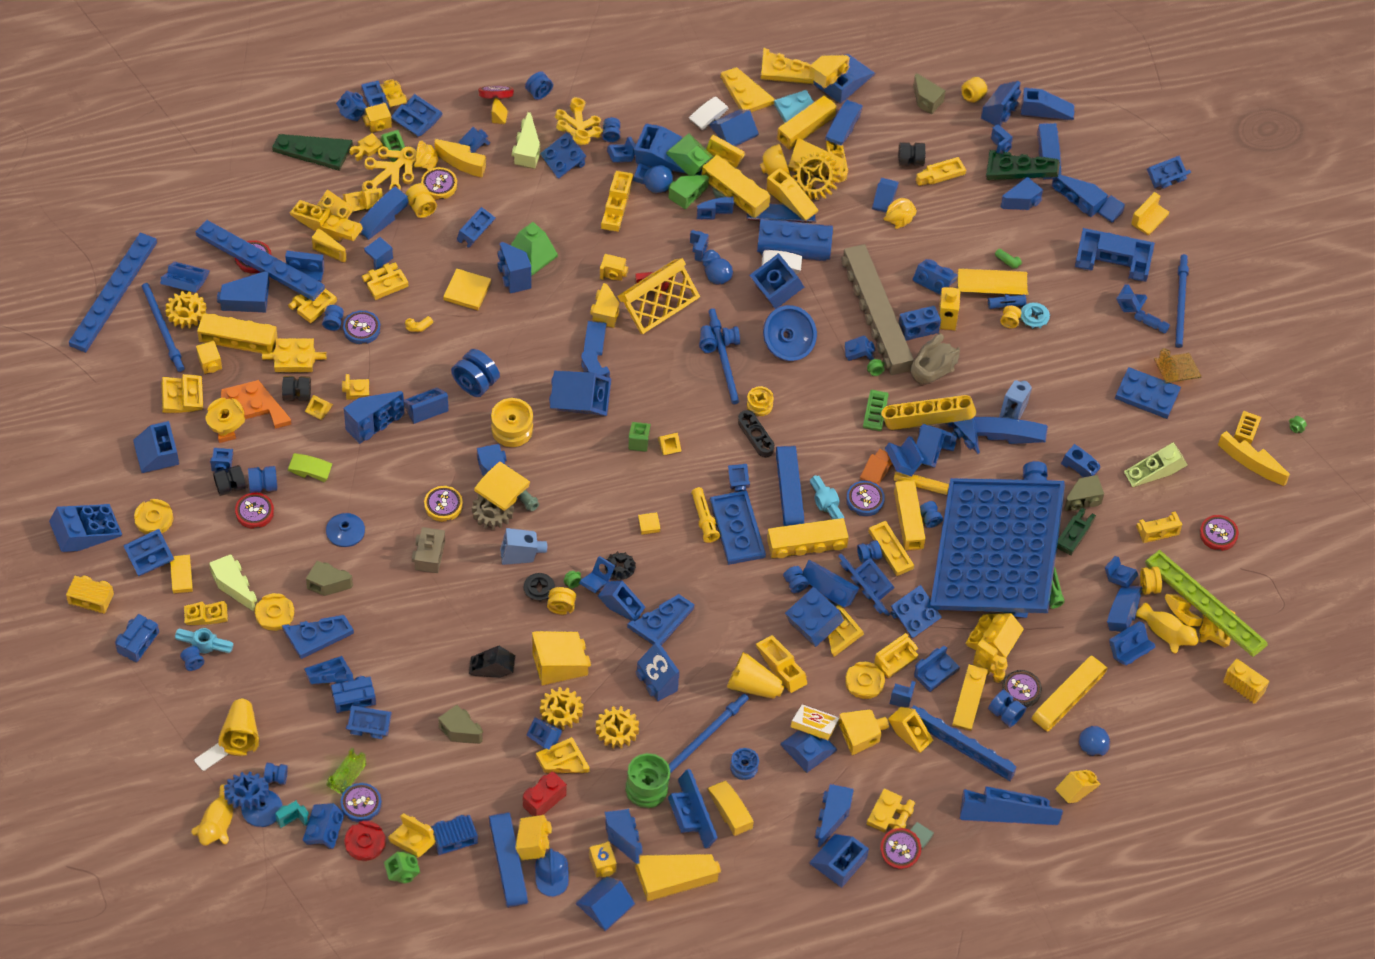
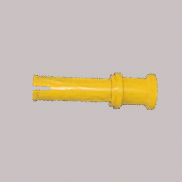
[691,487,720,543]

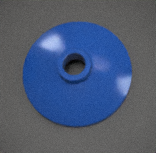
[326,513,365,547]
[241,790,282,827]

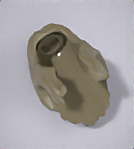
[911,333,960,385]

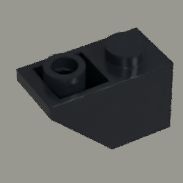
[469,645,516,678]

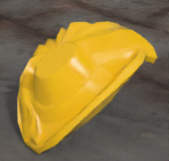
[414,140,438,171]
[883,198,917,229]

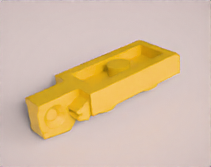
[916,157,966,186]

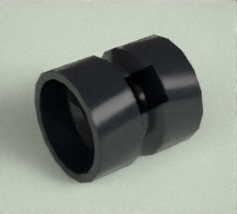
[898,142,926,166]
[282,376,311,401]
[213,465,246,496]

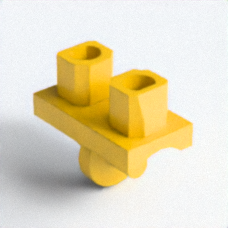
[317,189,355,219]

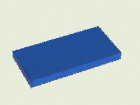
[709,490,766,565]

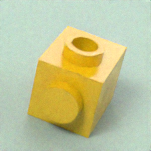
[363,103,392,133]

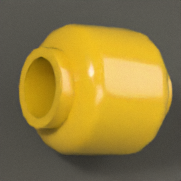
[961,77,987,103]

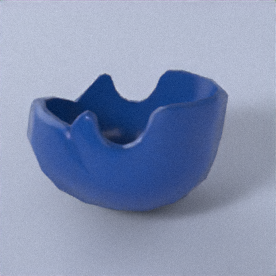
[644,165,673,193]
[1079,726,1110,756]

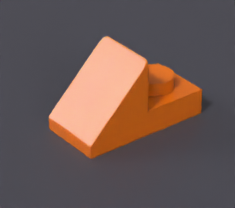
[860,449,893,485]

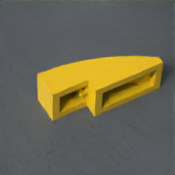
[434,139,486,178]
[756,635,807,693]
[707,781,754,836]

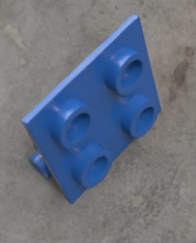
[540,132,587,179]
[890,585,942,638]

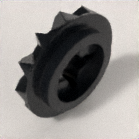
[605,551,636,580]
[524,573,555,602]

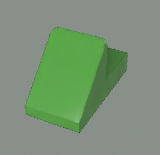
[628,422,651,451]

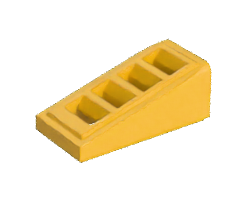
[312,229,346,263]
[1234,411,1261,445]

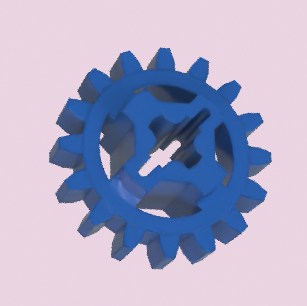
[224,772,269,810]

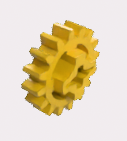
[165,291,207,329]
[540,687,583,730]
[596,706,639,749]

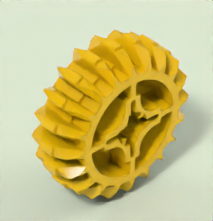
[792,151,841,200]

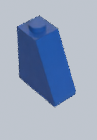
[217,271,270,313]

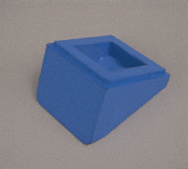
[1098,195,1125,223]

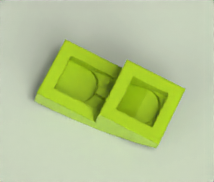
[287,453,332,482]

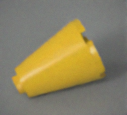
[727,652,784,699]
[218,699,259,756]

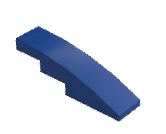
[974,417,1048,444]

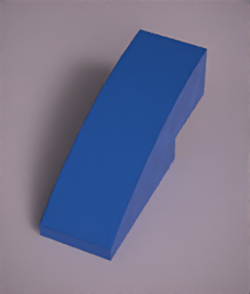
[825,100,863,146]
[1037,123,1061,179]
[359,186,408,240]
[1107,586,1143,632]

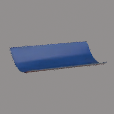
[747,204,816,223]

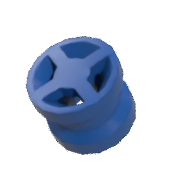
[722,326,740,346]
[180,646,205,671]

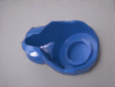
[701,250,733,284]

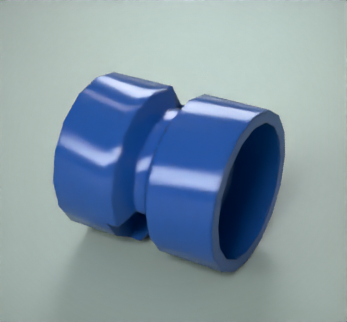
[1023,461,1048,480]
[248,466,277,493]
[988,690,1026,727]

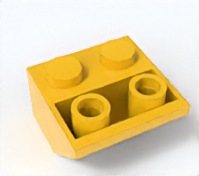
[965,613,1024,658]

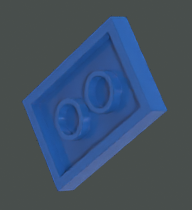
[1115,367,1181,419]

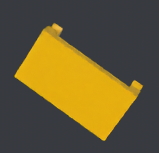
[1136,512,1182,543]
[874,633,918,679]

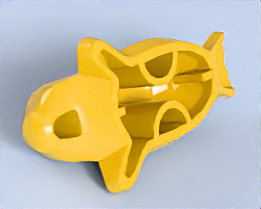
[1136,603,1198,654]
[191,784,233,846]

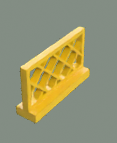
[618,258,700,334]

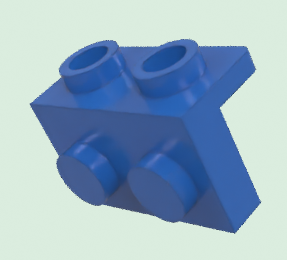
[1147,155,1191,189]
[913,259,958,295]
[346,705,392,739]
[303,803,344,849]

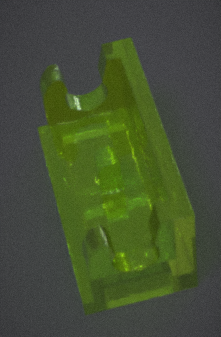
[326,748,366,794]

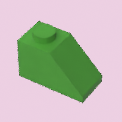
[668,175,709,210]

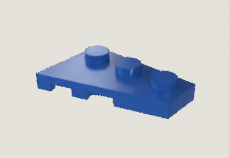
[627,594,695,646]
[282,615,354,659]

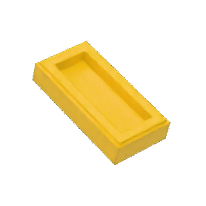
[170,555,193,594]

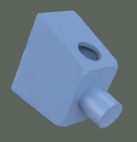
[999,380,1032,420]
[500,528,547,565]

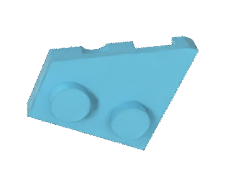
[774,90,814,123]

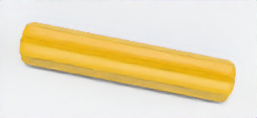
[894,471,949,495]

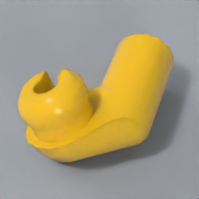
[405,316,433,332]

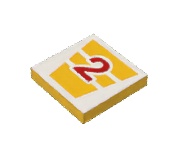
[790,705,839,740]

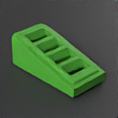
[380,130,409,162]
[863,390,889,431]

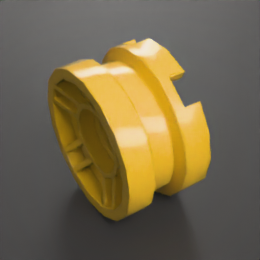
[747,386,774,417]
[1140,566,1162,595]
[547,587,576,615]

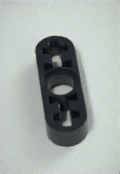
[738,410,775,458]

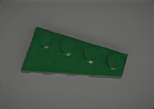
[272,134,353,171]
[986,150,1060,180]

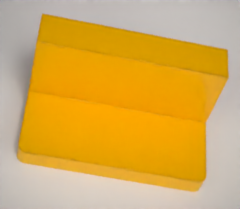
[706,135,745,168]
[1131,192,1169,235]

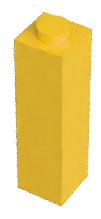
[777,96,836,150]
[894,480,925,551]

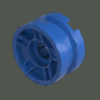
[525,71,553,100]
[730,748,759,780]

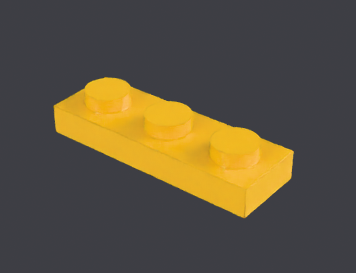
[868,521,914,576]

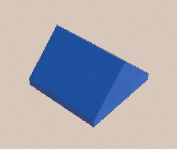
[709,109,759,146]
[404,387,449,424]
[576,876,635,931]

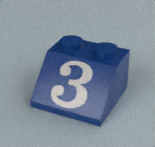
[636,642,679,701]

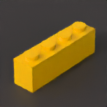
[702,155,770,218]
[197,313,277,353]
[767,518,849,558]

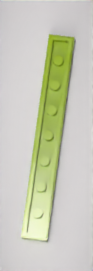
[1145,550,1268,657]

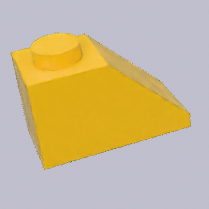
[888,707,933,753]

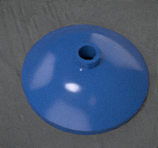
[763,305,817,361]

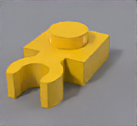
[350,133,383,161]

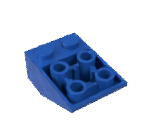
[814,54,875,104]
[634,123,686,173]
[344,391,405,444]
[49,504,122,552]

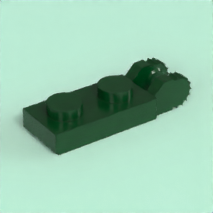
[1057,508,1096,556]

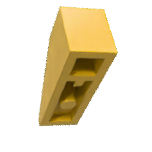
[952,664,988,731]

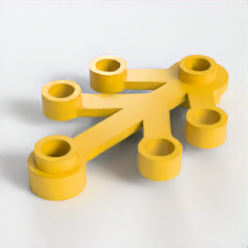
[555,98,603,145]
[361,147,417,191]

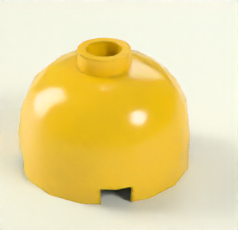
[760,144,791,176]

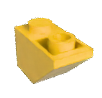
[809,55,850,88]
[590,283,619,328]
[1055,770,1100,804]

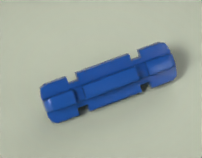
[1134,309,1170,333]

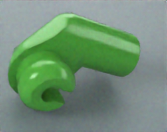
[995,249,1022,269]

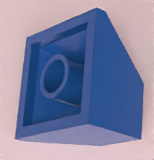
[781,730,837,773]

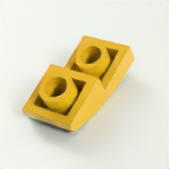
[380,80,407,107]
[184,601,228,625]

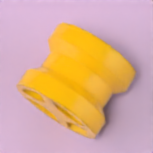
[1000,306,1021,329]

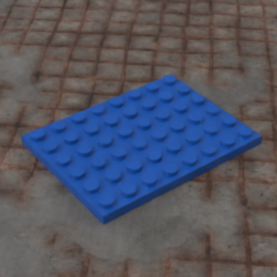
[930,478,1065,613]

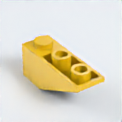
[767,168,818,220]

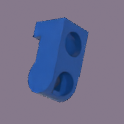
[581,349,610,378]
[1061,444,1100,478]

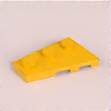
[788,138,845,178]

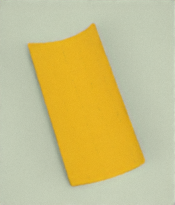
[958,269,1029,295]

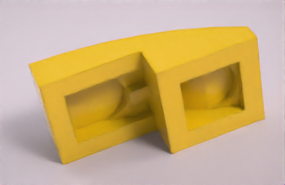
[343,188,383,211]
[1165,594,1203,626]

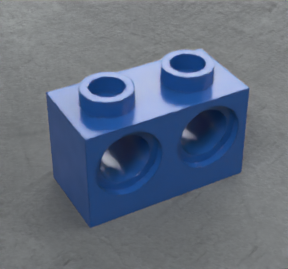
[898,305,941,341]

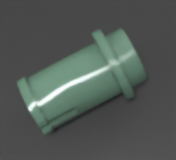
[517,490,539,511]

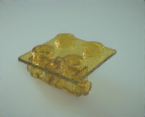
[1154,348,1202,383]

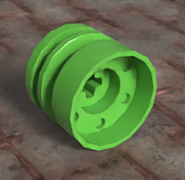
[625,753,670,808]

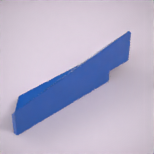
[960,786,1063,825]

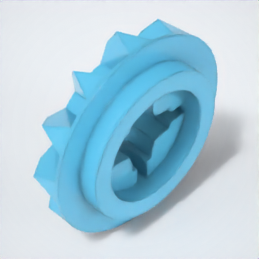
[1021,303,1050,329]

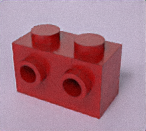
[523,771,567,816]

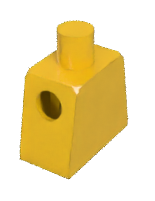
[938,287,961,331]
[838,710,889,755]

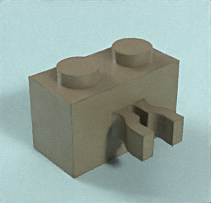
[412,527,445,573]

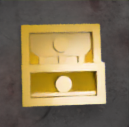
[161,374,203,413]
[474,462,530,511]

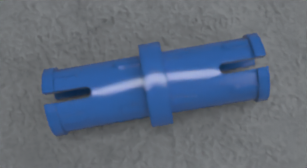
[988,294,1026,309]

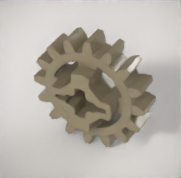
[472,494,514,530]

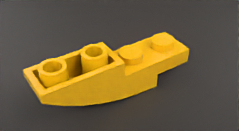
[290,200,363,241]

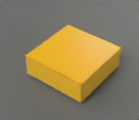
[638,513,661,535]

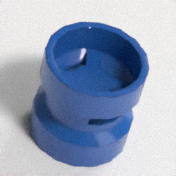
[602,117,620,142]
[322,305,344,331]
[920,501,943,528]
[857,540,882,563]
[783,566,809,593]
[264,762,288,785]

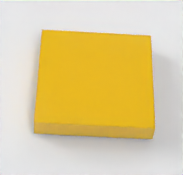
[443,269,491,311]

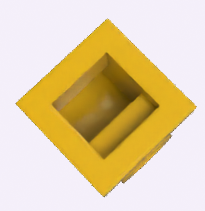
[600,254,629,281]

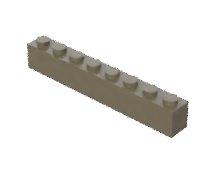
[841,244,914,375]

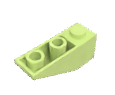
[512,112,540,168]
[1124,442,1187,487]
[209,554,257,611]

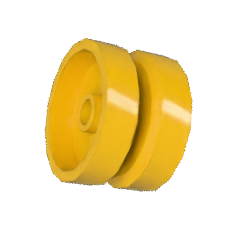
[491,398,533,447]

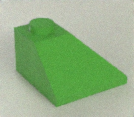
[666,133,714,176]
[511,222,558,276]

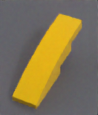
[601,171,634,232]
[1218,431,1290,486]

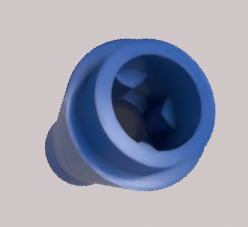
[699,325,718,353]

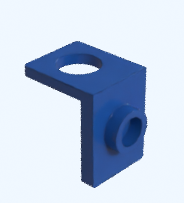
[579,556,615,593]

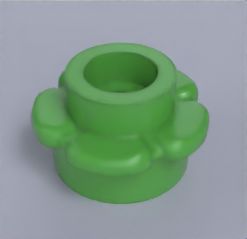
[867,359,885,376]
[1289,416,1307,433]
[563,571,582,589]

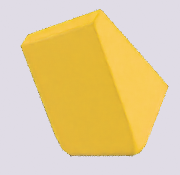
[492,98,508,124]
[305,395,333,420]
[657,433,682,455]

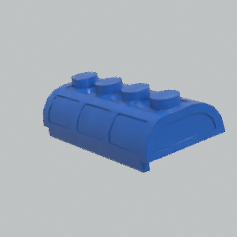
[757,218,833,261]

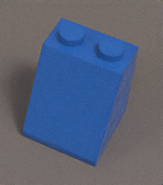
[549,371,611,416]

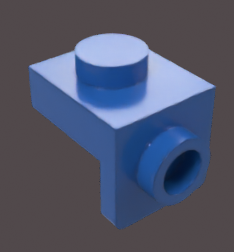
[458,127,491,153]
[607,137,636,162]
[845,335,875,361]
[210,448,233,472]
[728,464,750,492]

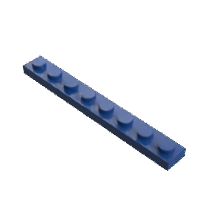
[195,220,325,301]
[69,232,157,352]

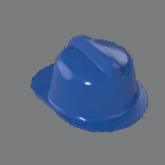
[535,848,569,897]

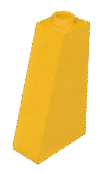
[634,854,721,902]

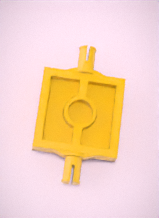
[262,339,327,372]

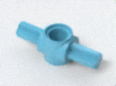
[810,475,844,520]
[175,628,233,654]

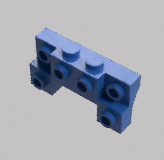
[1075,228,1155,282]

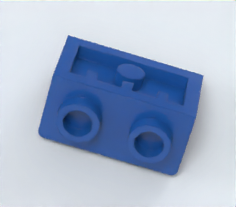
[285,250,324,282]
[1109,621,1156,665]
[914,645,960,692]

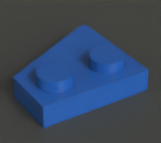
[304,656,354,684]

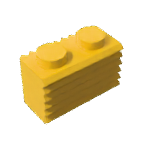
[66,576,114,614]
[1223,659,1270,704]
[515,815,552,861]

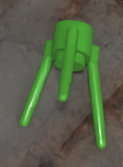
[1049,567,1065,609]

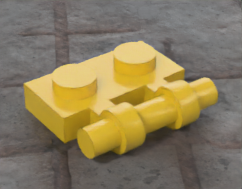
[361,262,409,300]
[288,289,337,323]
[973,640,1007,683]
[867,789,915,833]

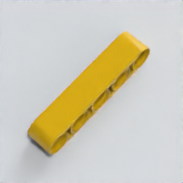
[882,395,976,430]
[1031,655,1108,732]

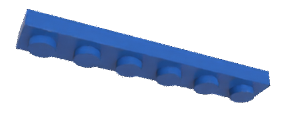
[911,705,1017,781]

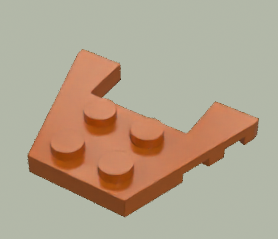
[218,380,291,443]

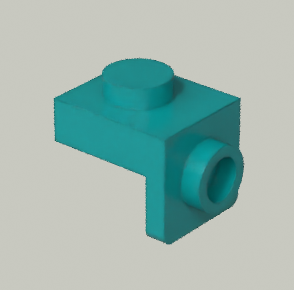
[275,801,309,828]

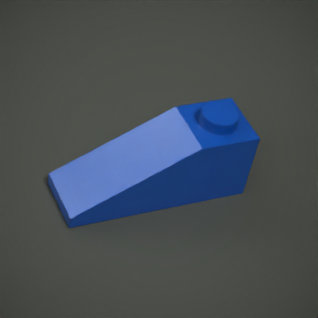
[803,560,860,608]

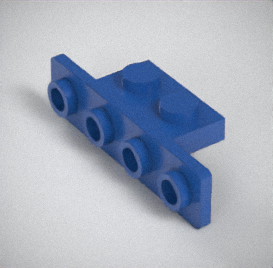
[838,554,895,616]
[668,769,717,848]

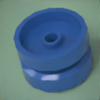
[451,349,500,397]

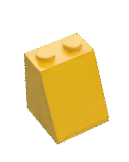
[532,631,591,686]

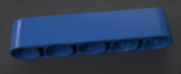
[776,446,804,526]
[489,812,528,908]

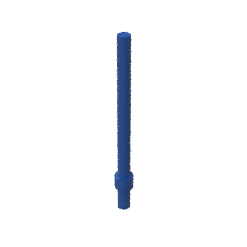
[1175,254,1189,348]
[142,283,185,372]
[708,308,739,404]
[668,693,749,774]

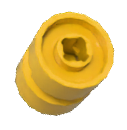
[405,183,437,218]

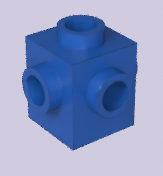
[336,91,367,121]

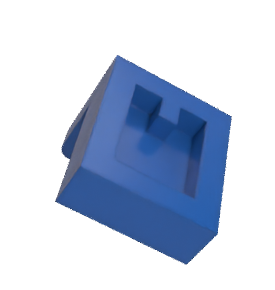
[991,124,1013,154]
[690,230,709,262]
[1105,556,1138,588]

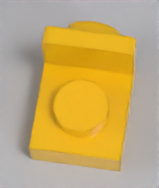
[342,374,369,400]

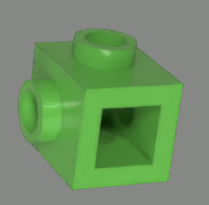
[384,852,420,883]

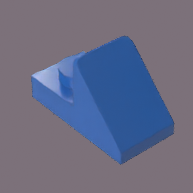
[872,177,899,213]
[526,717,562,750]

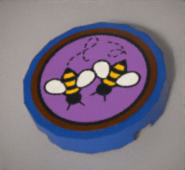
[343,310,380,344]
[846,481,885,516]
[340,783,382,822]

